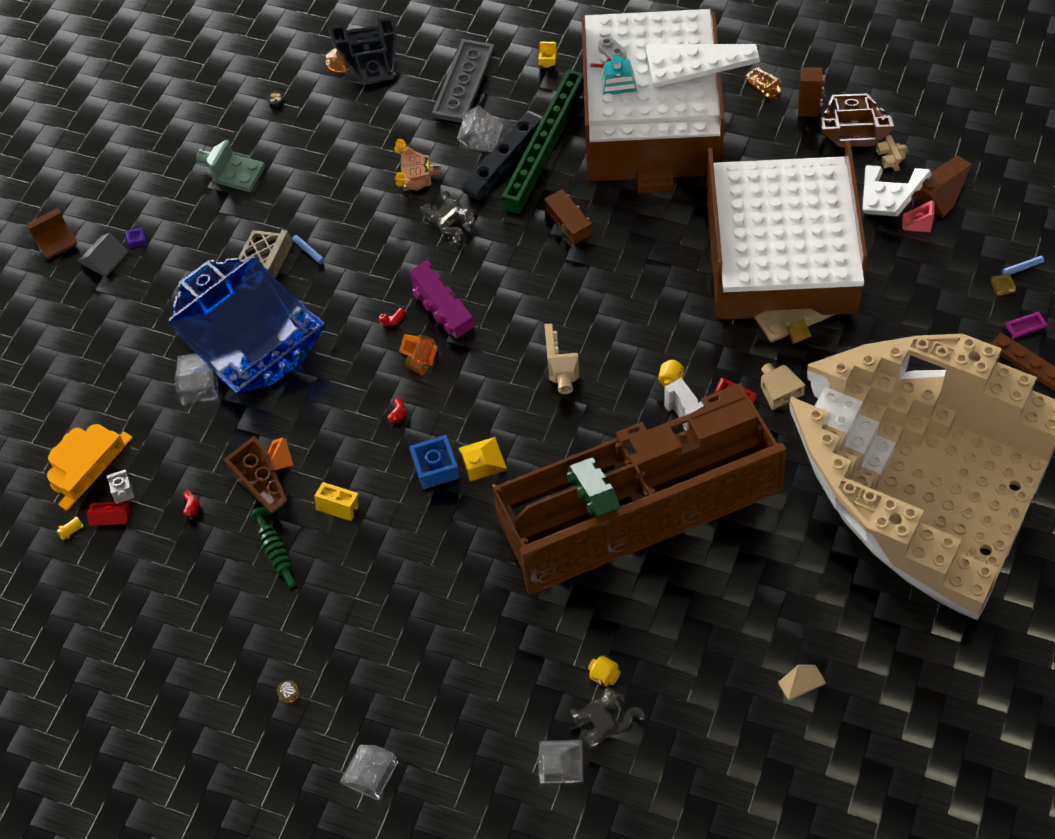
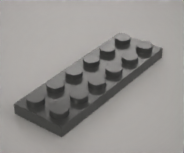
[432,39,495,123]

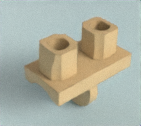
[876,135,908,171]

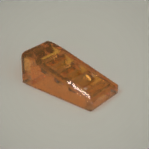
[744,67,782,98]

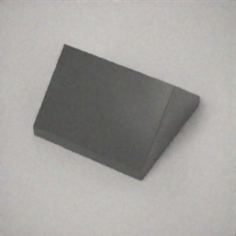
[79,233,129,277]

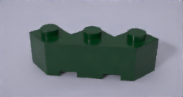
[566,457,621,519]

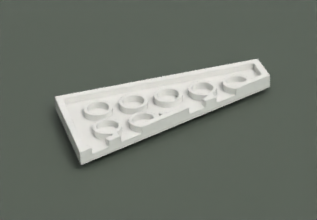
[645,44,760,88]

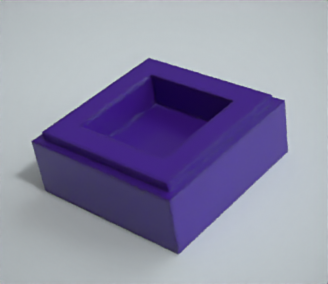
[126,227,147,248]

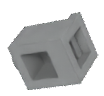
[107,470,135,504]

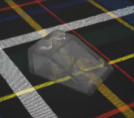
[175,350,218,404]

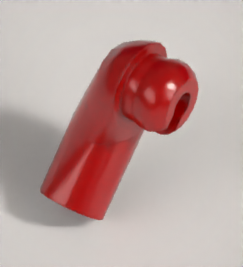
[388,398,406,424]
[182,490,200,517]

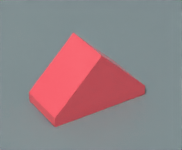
[902,200,935,232]

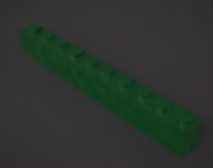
[502,70,584,214]

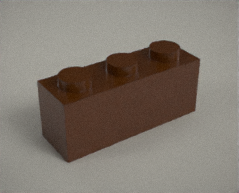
[797,68,826,117]
[544,189,593,244]

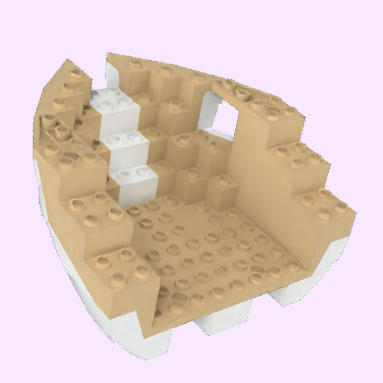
[790,334,1055,620]

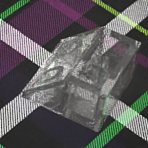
[457,105,504,152]

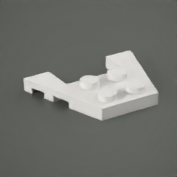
[863,165,932,216]

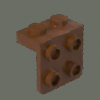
[26,208,78,259]

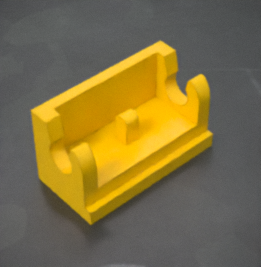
[314,482,359,521]

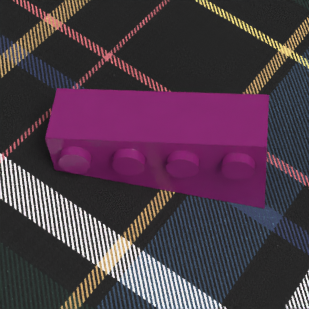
[410,260,474,339]

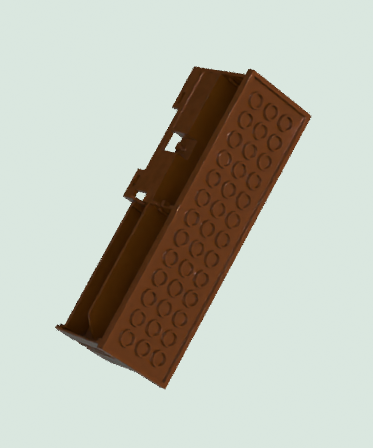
[492,383,786,595]

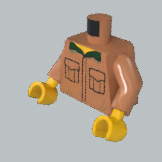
[394,139,441,191]

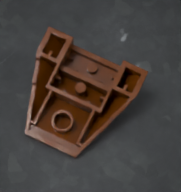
[820,93,894,148]

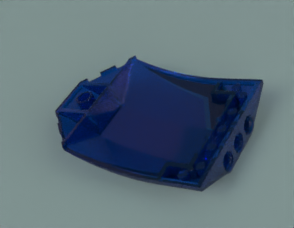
[169,256,326,395]

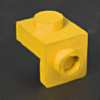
[538,42,557,67]

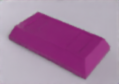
[1005,311,1048,339]

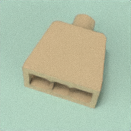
[761,363,805,410]

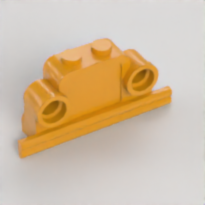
[47,424,132,511]

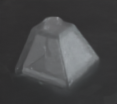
[539,740,583,783]

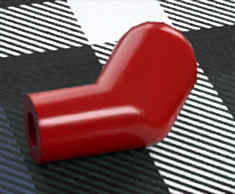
[379,308,406,327]

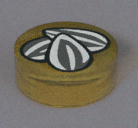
[277,680,299,702]

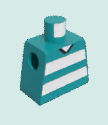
[602,56,637,95]

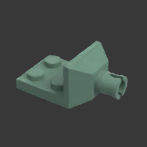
[196,140,265,192]

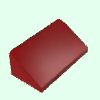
[87,501,130,526]

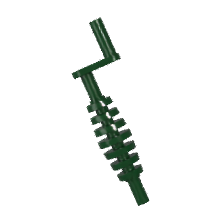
[250,506,296,588]

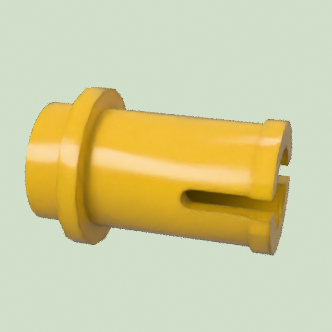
[57,517,83,540]

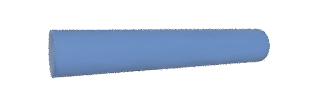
[292,235,324,264]
[1002,256,1044,277]

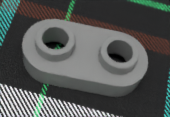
[598,37,627,60]

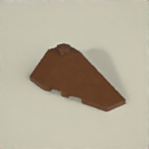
[914,155,972,218]
[224,436,287,514]

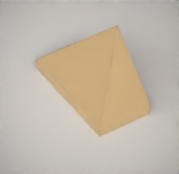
[778,665,826,701]

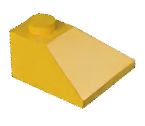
[459,437,507,481]

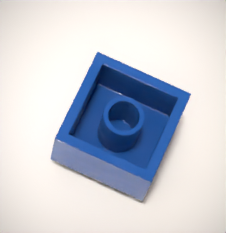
[409,435,460,490]

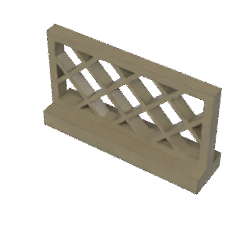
[225,230,293,298]

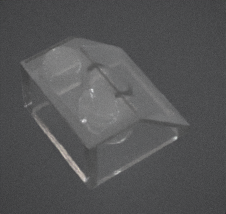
[340,745,397,800]

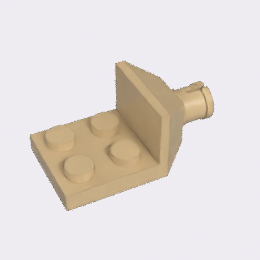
[545,324,579,394]

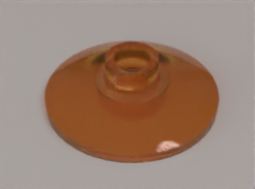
[325,48,350,72]

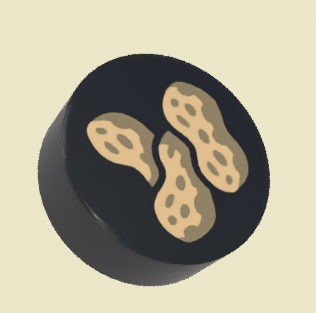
[267,91,284,108]

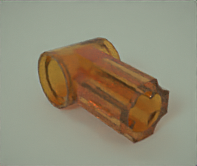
[405,335,435,375]

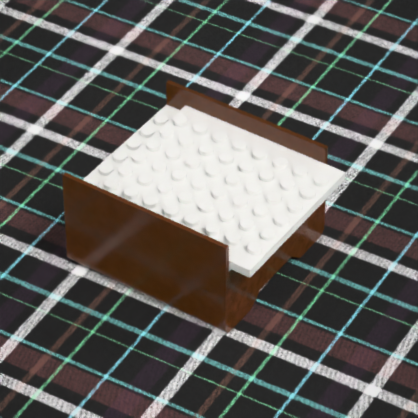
[581,9,725,193]
[707,141,867,319]

